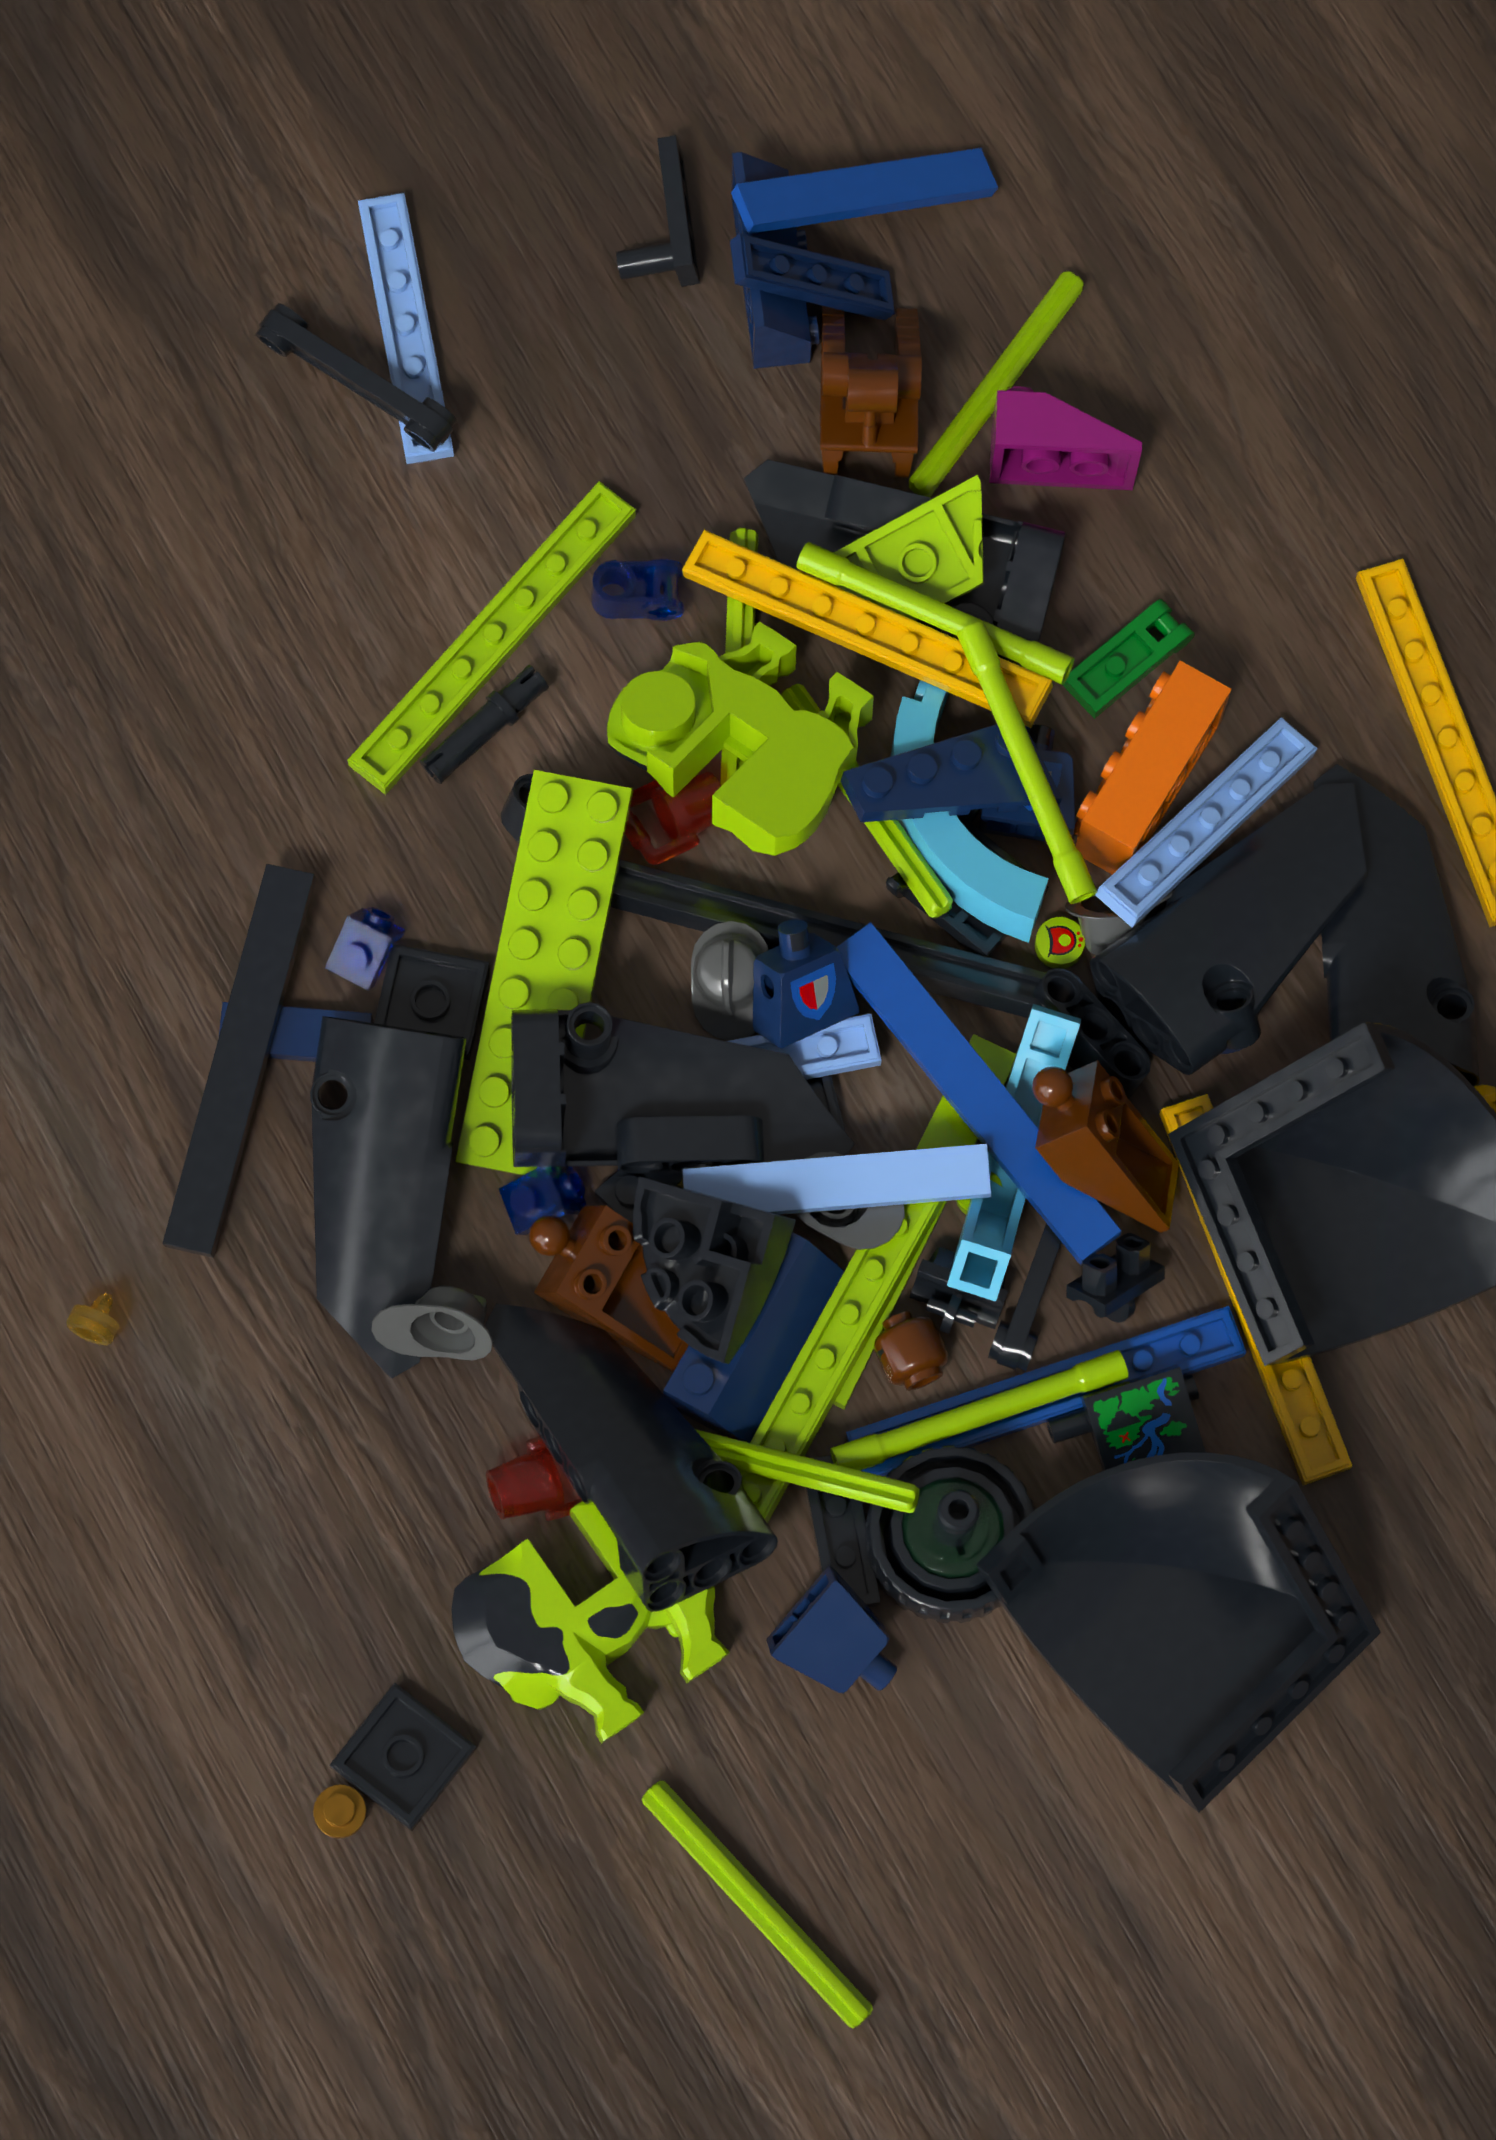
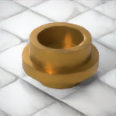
[313,1785,366,1838]

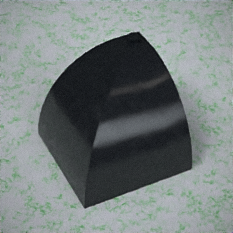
[1168,1022,1496,1366]
[976,1452,1381,1813]

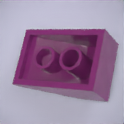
[989,387,1142,491]

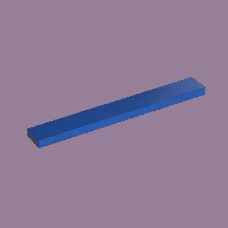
[837,922,1121,1265]
[846,1306,1247,1476]

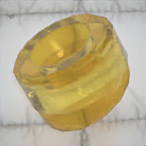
[66,1293,120,1346]

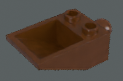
[1032,1060,1179,1233]
[529,1205,689,1372]

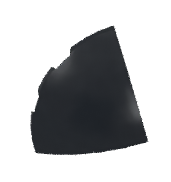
[633,1176,796,1364]

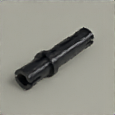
[420,665,549,784]

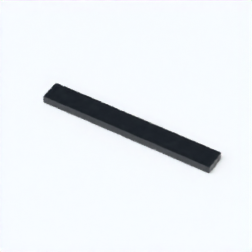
[162,864,317,1258]

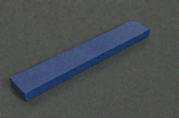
[731,148,998,234]

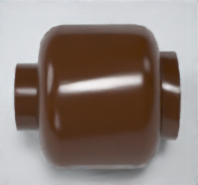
[874,1311,949,1391]

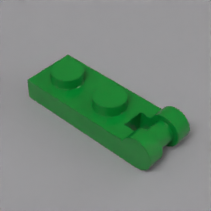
[1063,599,1195,719]

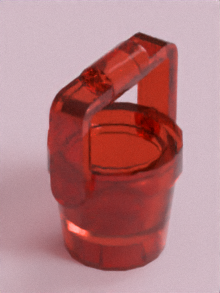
[625,772,721,865]
[486,1436,582,1521]

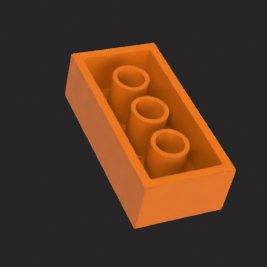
[1073,660,1232,875]

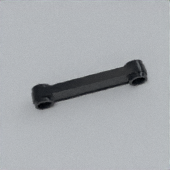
[256,303,457,452]
[988,1223,1061,1371]

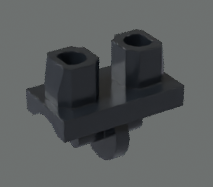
[1066,1233,1165,1323]
[910,1247,1008,1334]

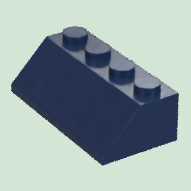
[731,152,819,369]
[663,1232,844,1443]

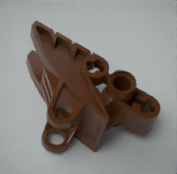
[820,306,922,478]

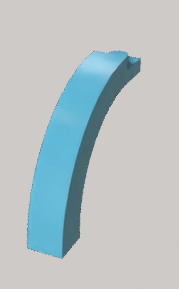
[891,680,1049,943]
[947,1004,1081,1302]

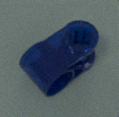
[591,559,684,621]

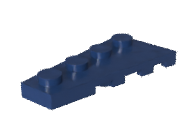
[840,724,1062,822]

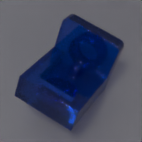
[325,907,405,990]
[499,1167,587,1235]

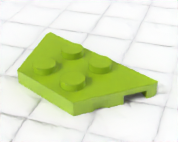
[834,475,984,621]

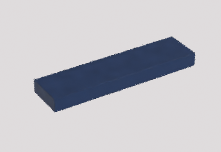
[730,233,895,321]

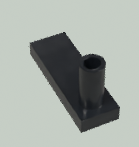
[616,135,700,287]

